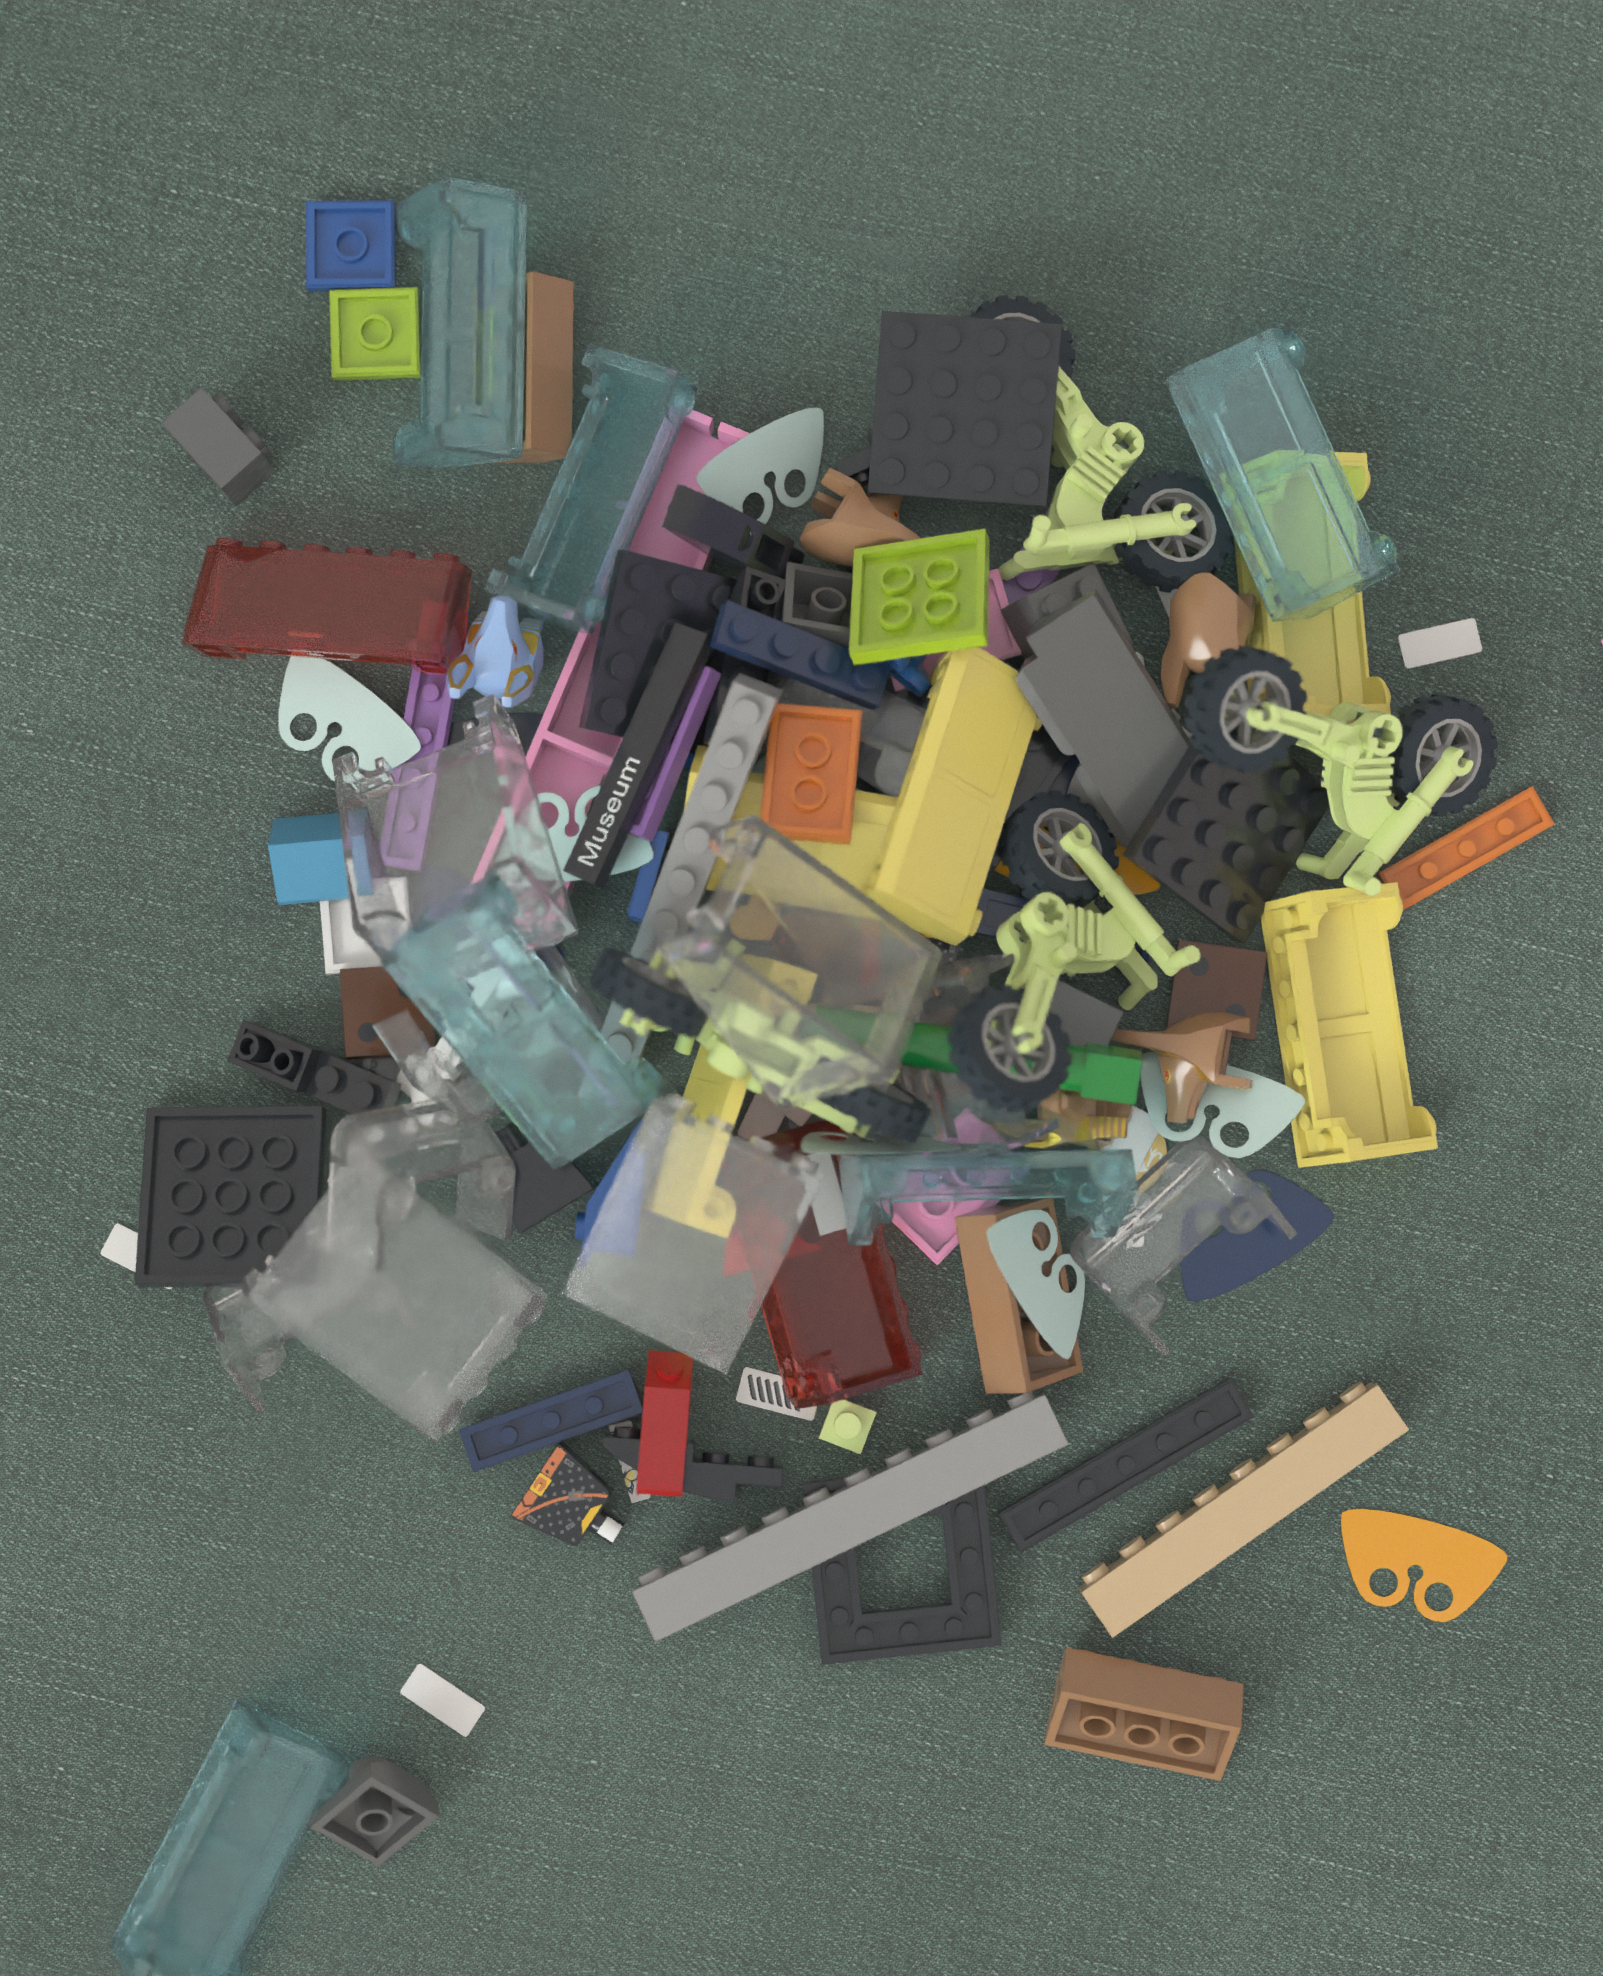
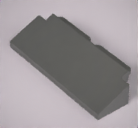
[1016,590,1191,848]

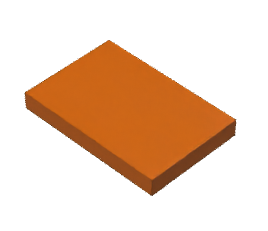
[759,703,862,845]

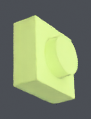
[819,1395,877,1454]

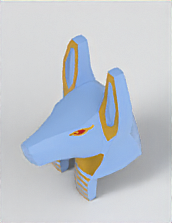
[446,595,543,707]

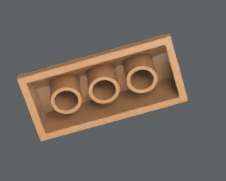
[474,271,574,463]
[955,1196,1083,1394]
[1044,1647,1244,1781]

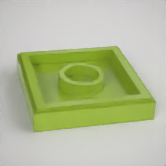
[329,287,422,381]

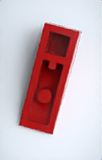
[636,1350,694,1497]

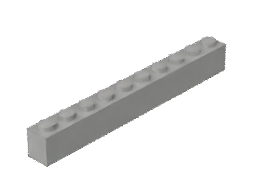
[576,673,782,1114]
[632,1391,1068,1642]

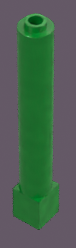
[801,1007,1142,1105]

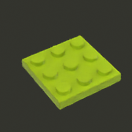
[849,529,990,665]

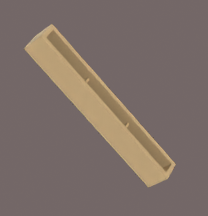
[1078,1381,1409,1638]

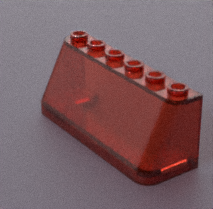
[183,538,472,675]
[722,1120,922,1408]

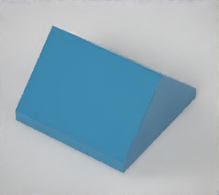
[268,811,368,905]

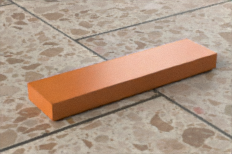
[1377,786,1555,910]

